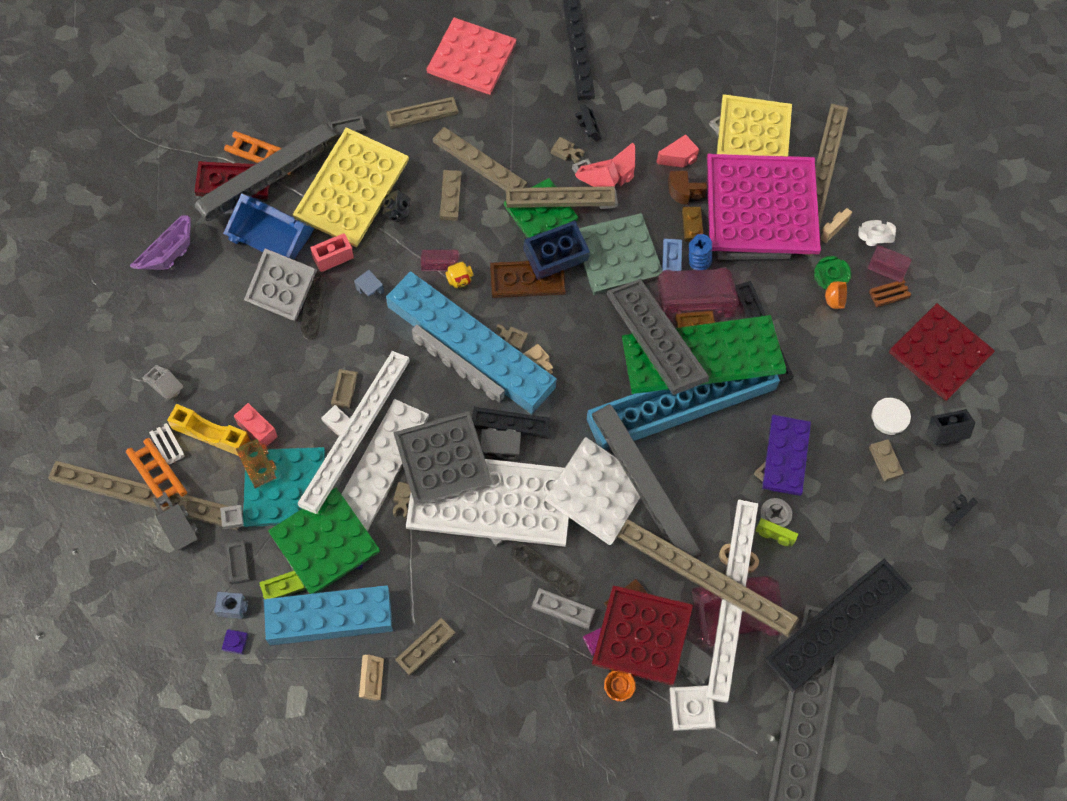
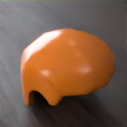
[825,281,847,309]
[604,671,636,702]

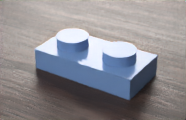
[662,239,682,275]

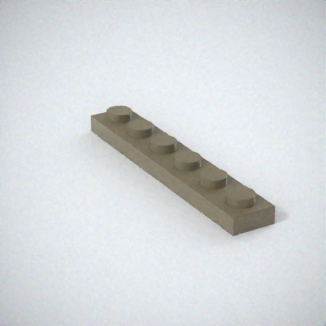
[433,127,527,191]
[506,186,615,208]

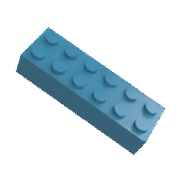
[264,585,393,646]

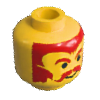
[445,262,474,289]

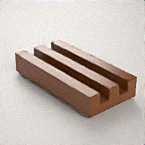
[869,279,911,307]

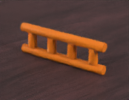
[224,131,291,175]
[126,438,187,507]

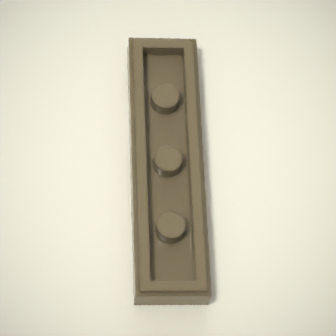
[386,97,458,129]

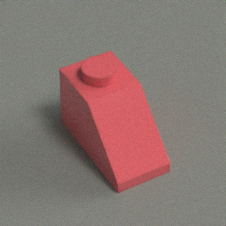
[657,135,699,168]
[613,143,635,186]
[575,159,620,187]

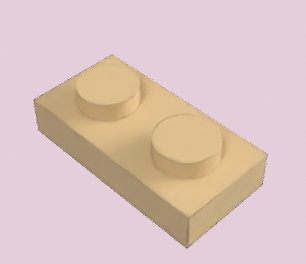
[820,208,852,243]
[359,655,384,701]

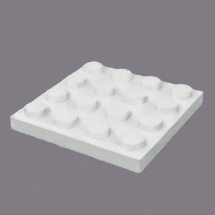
[545,437,640,545]

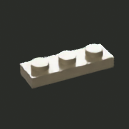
[440,170,461,221]
[395,618,455,676]

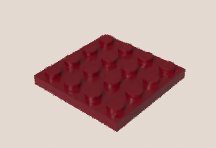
[889,303,995,401]
[592,585,693,686]

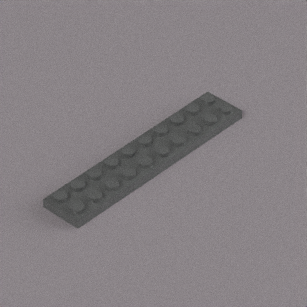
[768,605,839,801]

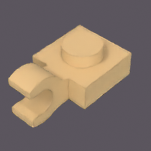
[523,344,553,374]

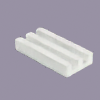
[149,423,185,465]

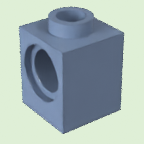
[214,592,248,619]

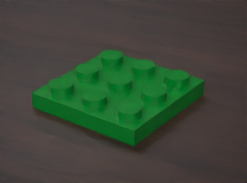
[504,178,578,238]

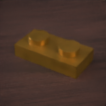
[682,207,703,242]
[675,311,715,328]

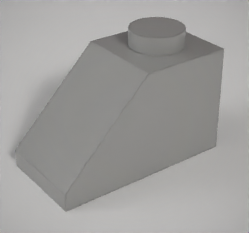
[142,365,184,400]

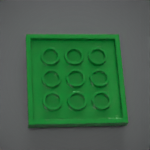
[268,487,380,594]

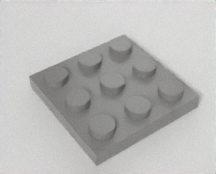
[244,249,317,321]

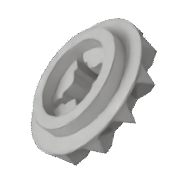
[760,498,792,527]

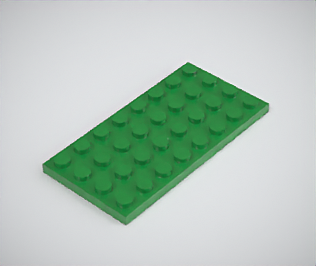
[622,315,786,394]

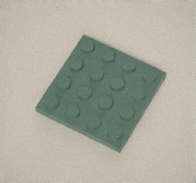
[579,213,664,295]

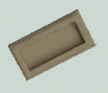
[331,369,358,409]

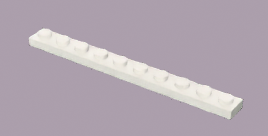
[298,351,410,514]
[706,500,758,703]

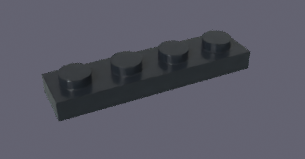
[472,407,550,438]

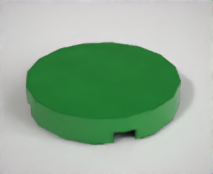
[814,256,851,289]

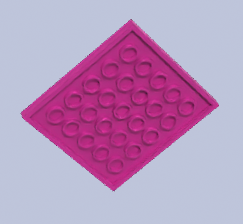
[707,154,821,254]

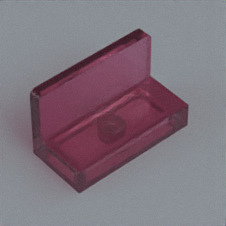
[868,245,912,283]
[421,250,458,271]

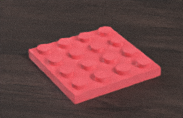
[427,18,516,95]

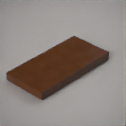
[490,261,566,298]

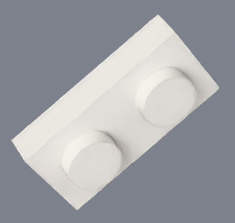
[321,405,350,436]

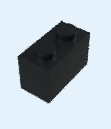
[927,409,976,445]

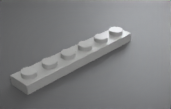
[412,324,505,403]

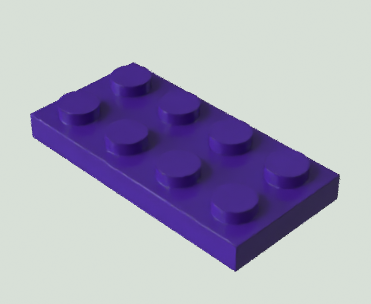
[762,415,811,496]

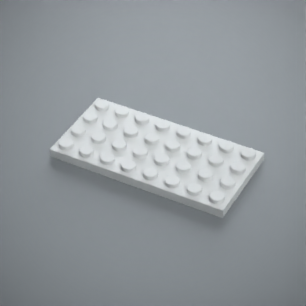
[406,459,568,547]

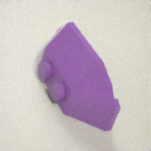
[130,215,191,270]

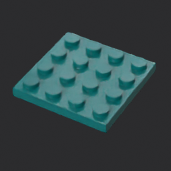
[243,447,325,527]

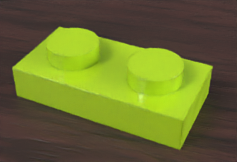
[755,518,798,547]
[259,571,305,599]

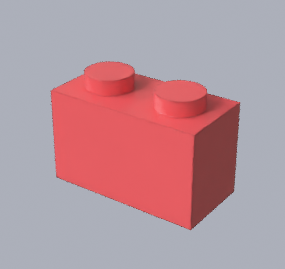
[310,233,354,273]
[234,403,278,449]

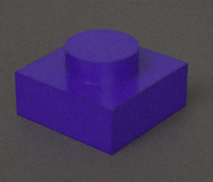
[222,629,248,655]

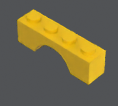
[167,404,251,457]

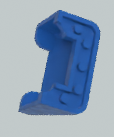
[223,194,314,260]

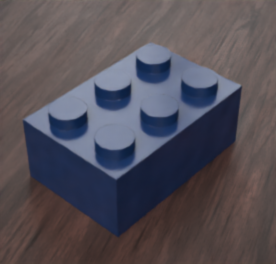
[523,221,590,280]

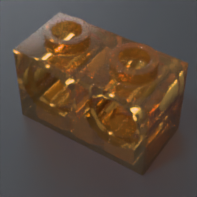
[236,439,277,488]

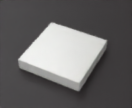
[669,685,716,731]

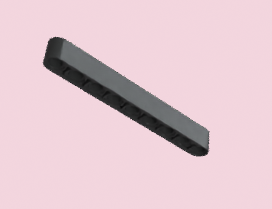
[195,123,338,221]
[592,404,701,558]

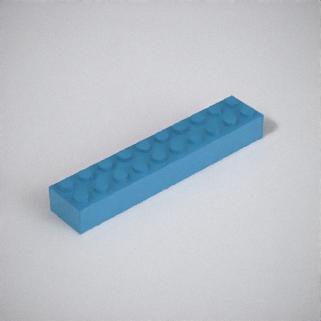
[386,271,557,415]
[587,375,780,451]

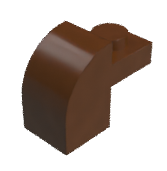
[668,171,707,205]

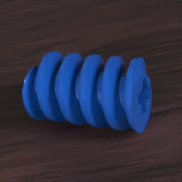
[689,234,712,271]

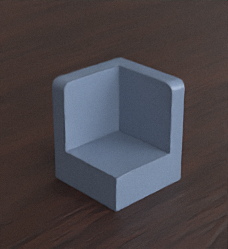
[354,270,384,296]

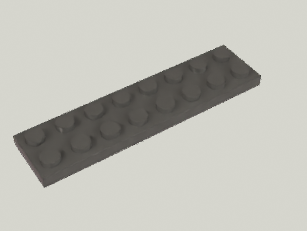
[607,279,709,395]

